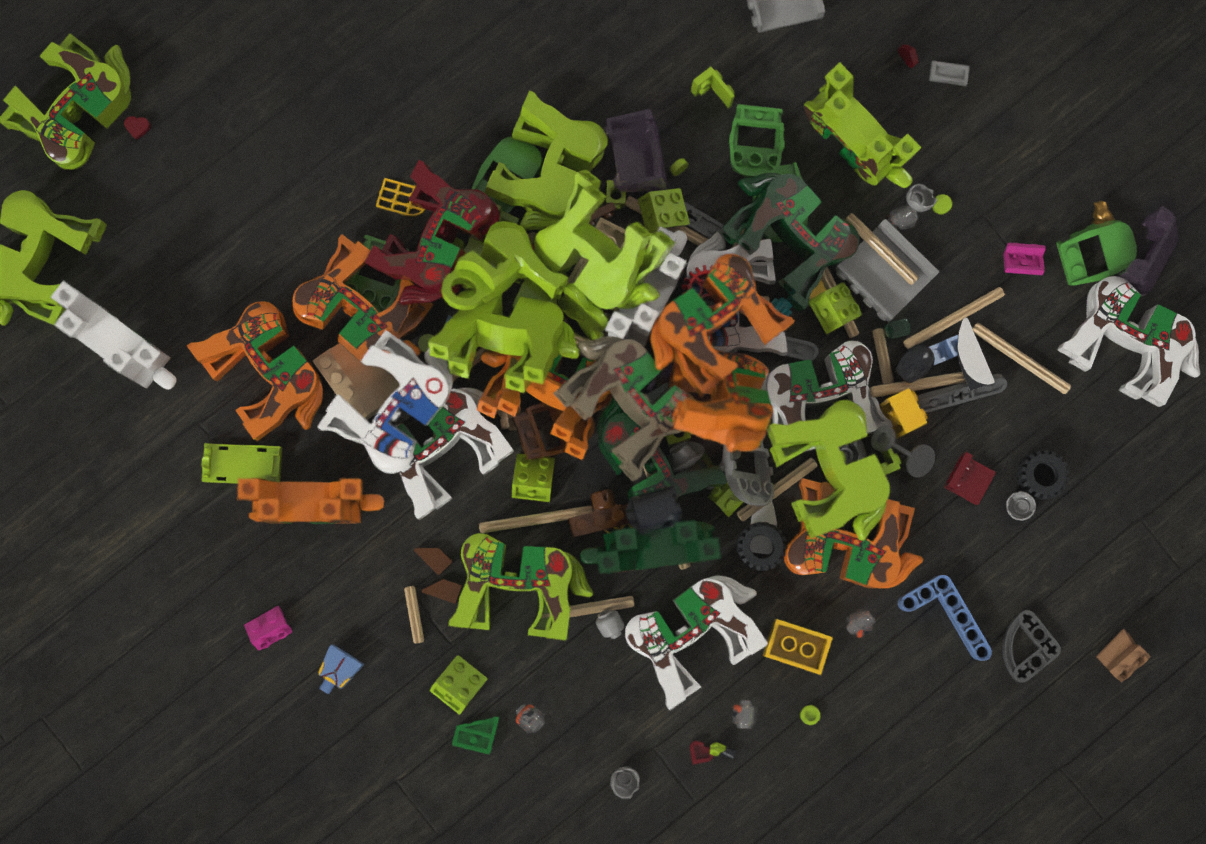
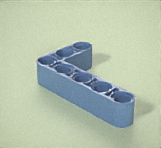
[898,575,992,661]

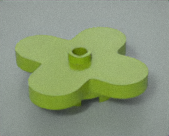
[558,283,609,340]

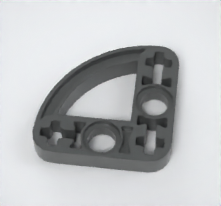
[1002,610,1061,683]

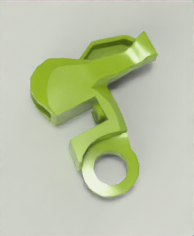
[441,221,569,310]

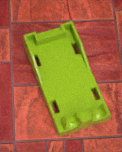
[201,443,283,484]

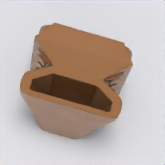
[1096,629,1151,682]

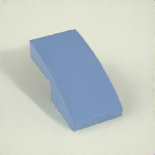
[929,334,959,366]

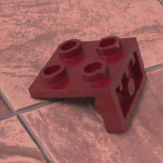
[944,452,995,505]

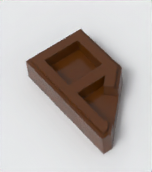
[414,548,452,575]
[422,579,462,604]

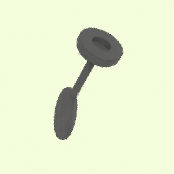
[871,425,935,477]

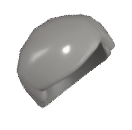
[906,184,937,212]
[1006,491,1036,521]
[610,767,640,798]

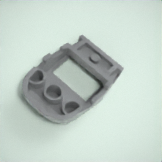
[722,437,774,506]

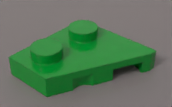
[452,717,499,755]

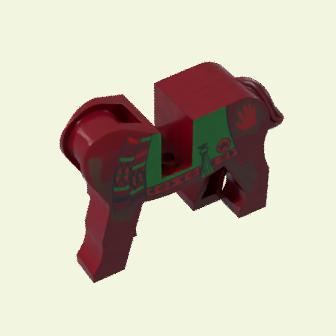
[365,160,500,306]

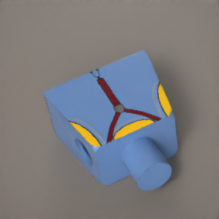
[318,644,364,694]

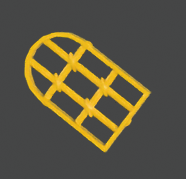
[376,178,426,217]

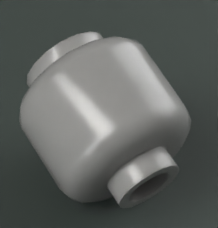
[596,609,624,639]

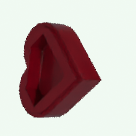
[898,44,918,68]
[124,116,150,141]
[690,740,713,764]

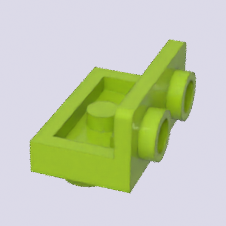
[708,476,743,517]

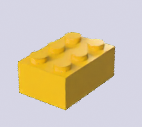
[879,388,927,439]
[763,619,833,675]

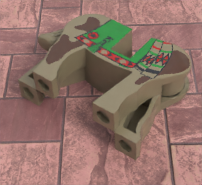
[553,336,696,481]

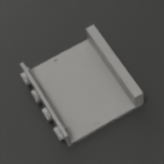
[747,0,825,33]
[835,219,939,323]

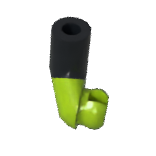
[710,742,736,759]

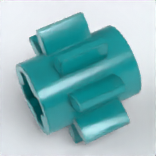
[771,297,792,316]

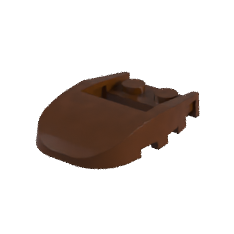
[511,402,595,460]

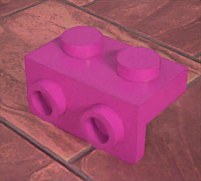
[1003,243,1046,275]
[244,606,293,650]

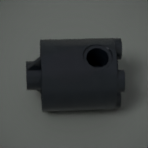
[626,486,682,535]

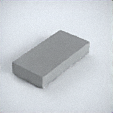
[929,61,970,86]

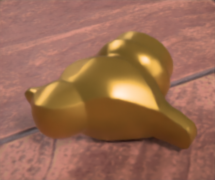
[1092,201,1115,225]

